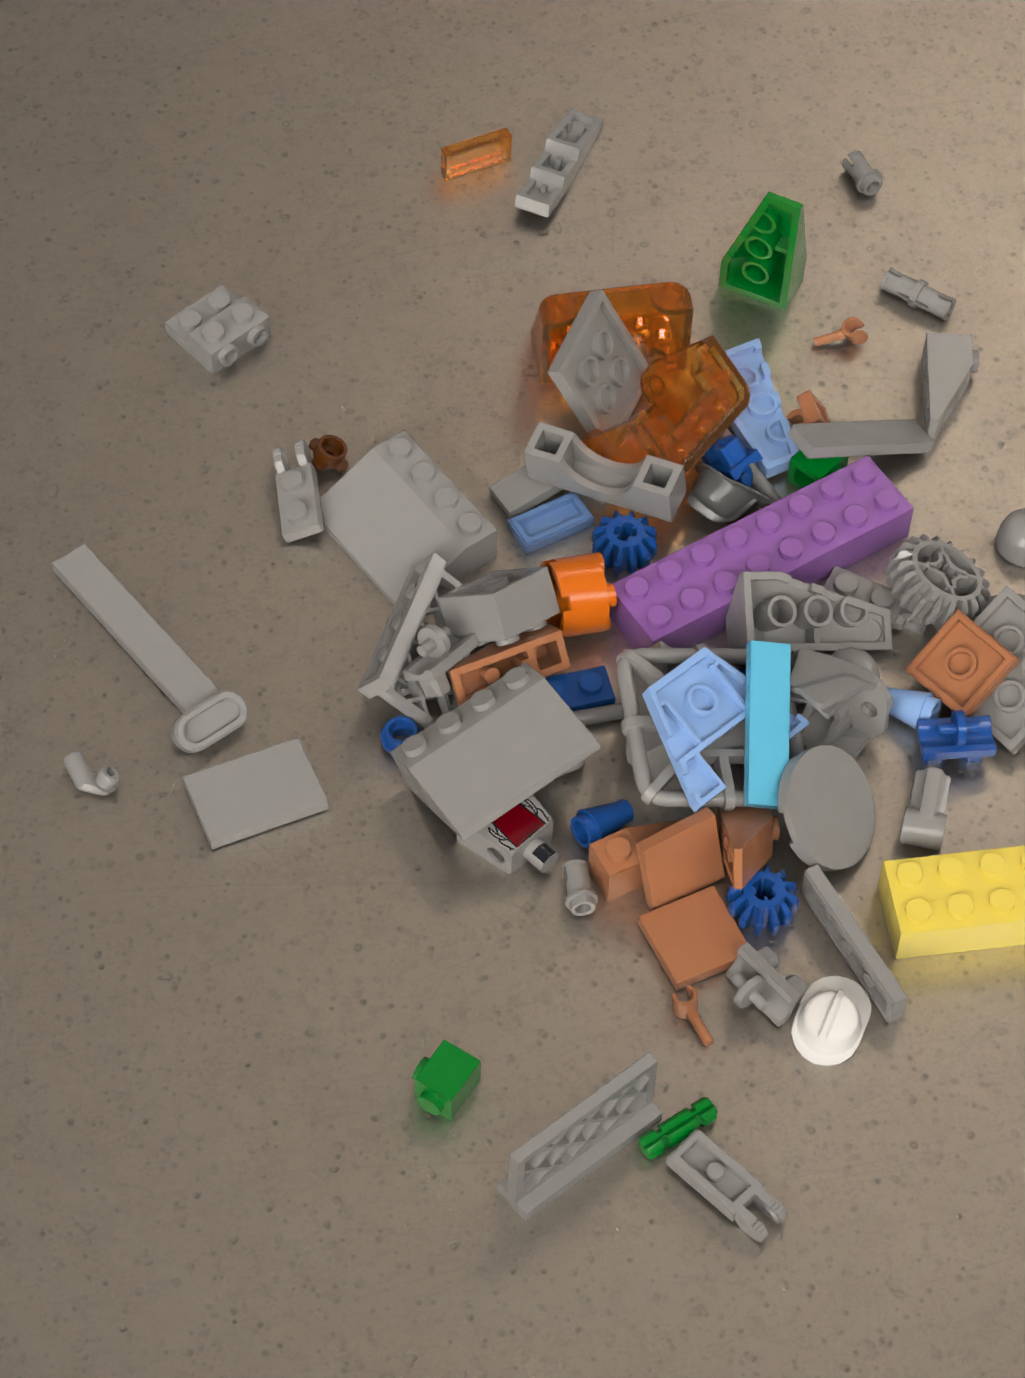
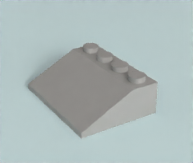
[320,430,497,606]
[390,662,601,841]

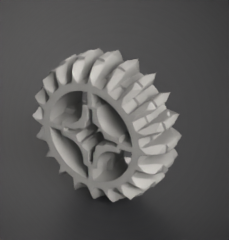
[885,534,991,631]

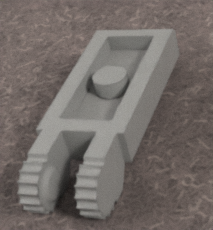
[273,440,324,543]
[666,1129,787,1243]

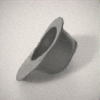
[687,461,774,523]

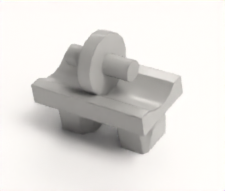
[401,624,479,697]
[725,942,807,1027]

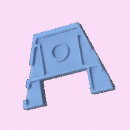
[642,647,810,813]

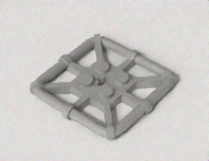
[616,644,804,811]

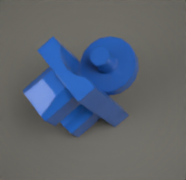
[694,433,763,487]
[916,710,997,765]

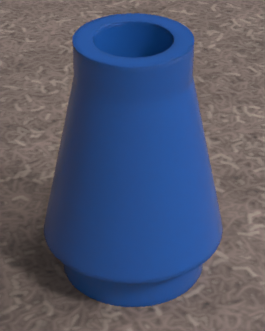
[570,799,634,848]

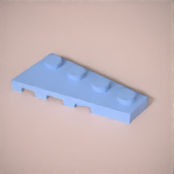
[692,338,798,478]

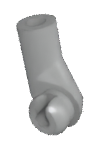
[63,751,119,796]

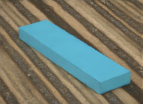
[743,640,791,810]

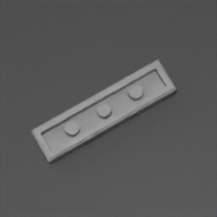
[788,419,934,459]
[800,864,908,1024]

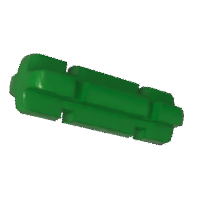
[638,1097,718,1159]

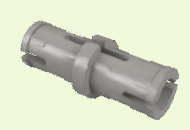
[880,268,956,321]

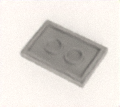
[182,737,329,850]

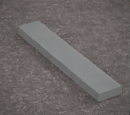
[52,543,220,714]

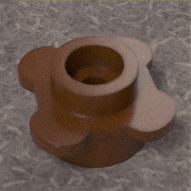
[309,435,349,472]

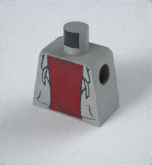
[457,795,559,874]

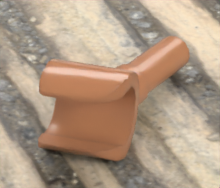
[813,317,868,347]
[672,985,714,1047]

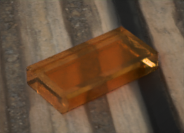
[441,127,512,182]

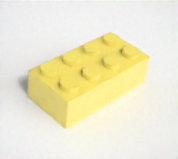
[877,845,1025,959]

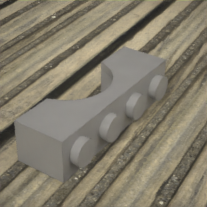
[523,422,687,523]

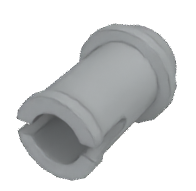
[842,151,882,196]
[562,859,599,916]

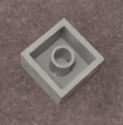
[437,567,561,647]

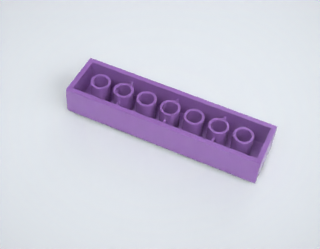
[609,456,914,649]

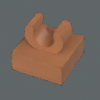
[787,390,831,425]

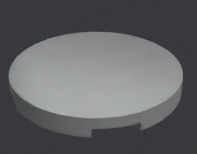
[778,745,875,871]

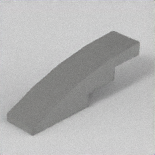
[514,109,604,218]

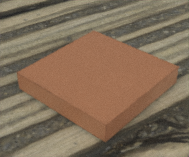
[905,609,1020,717]
[636,807,725,911]
[638,885,747,991]

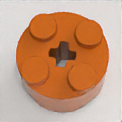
[540,552,617,638]

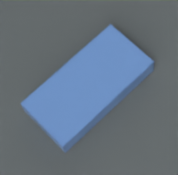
[507,492,594,555]

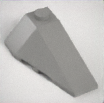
[725,571,893,655]

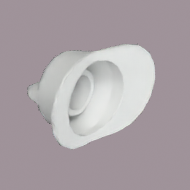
[791,975,872,1066]

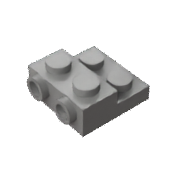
[164,285,270,374]

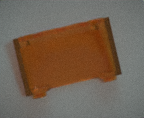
[531,282,694,384]
[580,335,750,474]

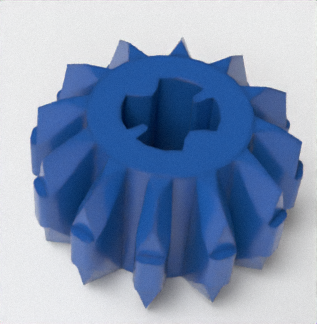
[591,510,658,577]
[726,863,799,937]

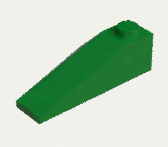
[719,191,807,311]

